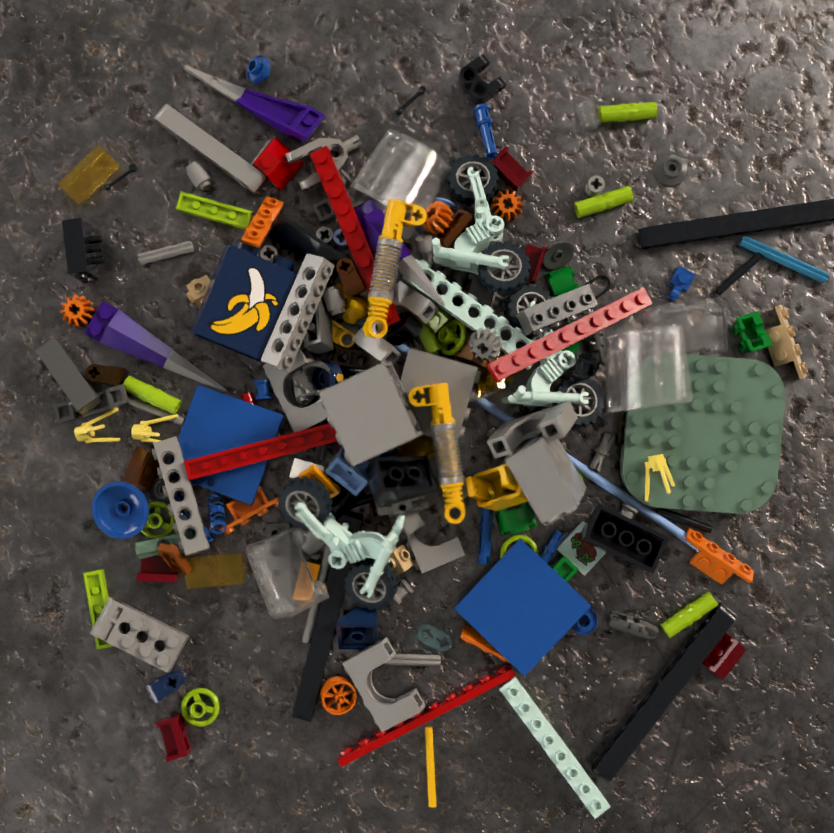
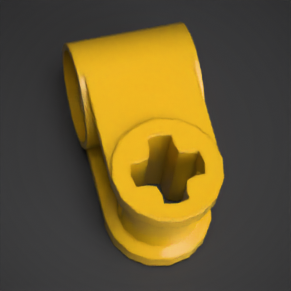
[331,319,356,350]

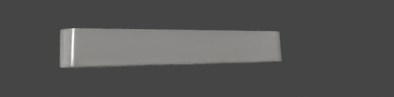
[154,104,266,193]

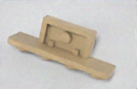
[764,305,808,379]

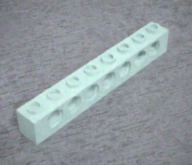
[402,259,536,370]
[498,676,611,819]

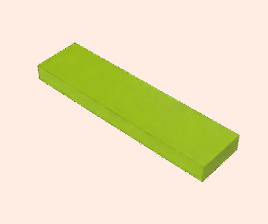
[176,191,254,230]
[83,569,113,650]

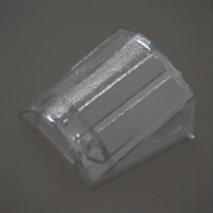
[350,129,451,230]
[606,324,693,413]

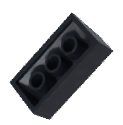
[269,213,345,282]
[578,504,669,573]

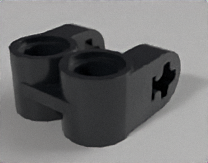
[459,54,507,105]

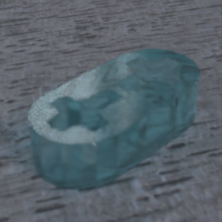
[417,624,452,652]

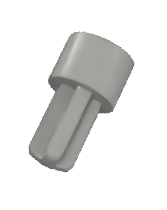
[415,234,433,268]

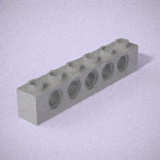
[260,254,335,373]
[152,436,210,557]

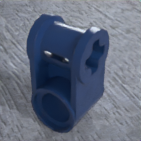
[145,670,186,704]

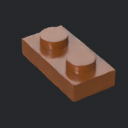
[157,543,192,575]

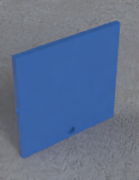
[169,385,285,505]
[454,539,591,677]

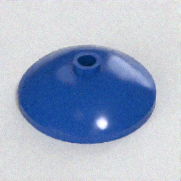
[92,481,149,539]

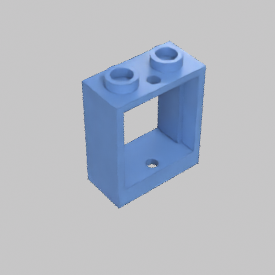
[325,446,370,496]

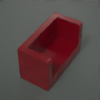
[491,146,534,192]
[155,713,192,762]

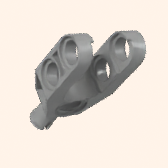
[285,135,362,190]

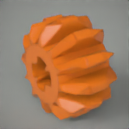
[491,189,524,223]
[422,200,453,235]
[60,294,95,327]

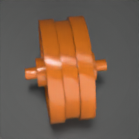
[319,676,357,715]

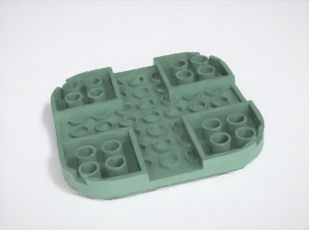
[620,353,786,514]

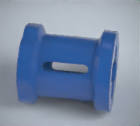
[253,379,273,401]

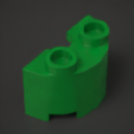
[543,266,580,298]
[732,311,773,353]
[495,502,537,536]

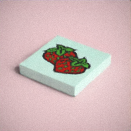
[557,521,606,576]

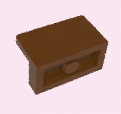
[436,209,475,249]
[122,446,160,492]

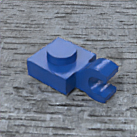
[668,266,695,301]

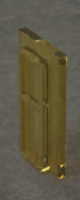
[58,145,120,205]
[185,553,245,589]

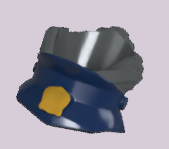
[292,359,344,395]

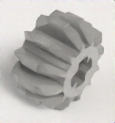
[468,327,503,362]

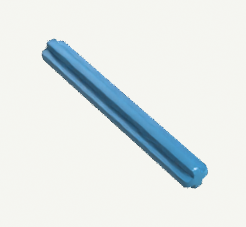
[739,236,829,283]

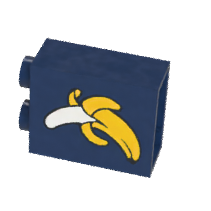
[190,239,297,363]

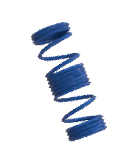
[207,494,227,534]

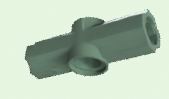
[135,530,196,559]

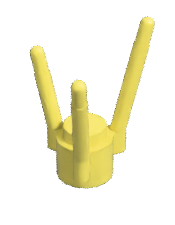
[74,408,121,444]
[131,414,179,443]
[645,454,675,502]

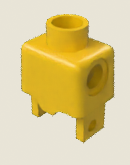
[466,464,528,511]

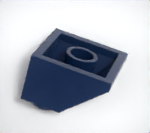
[337,606,377,649]

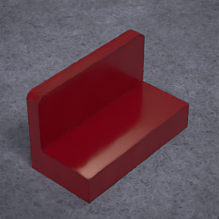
[525,244,547,285]
[136,557,180,583]
[702,633,746,680]

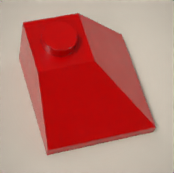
[252,137,305,191]

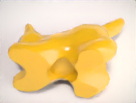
[336,284,371,324]

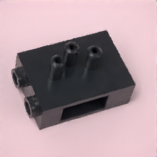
[62,218,106,283]

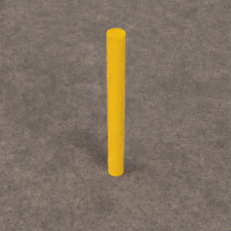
[425,726,437,808]

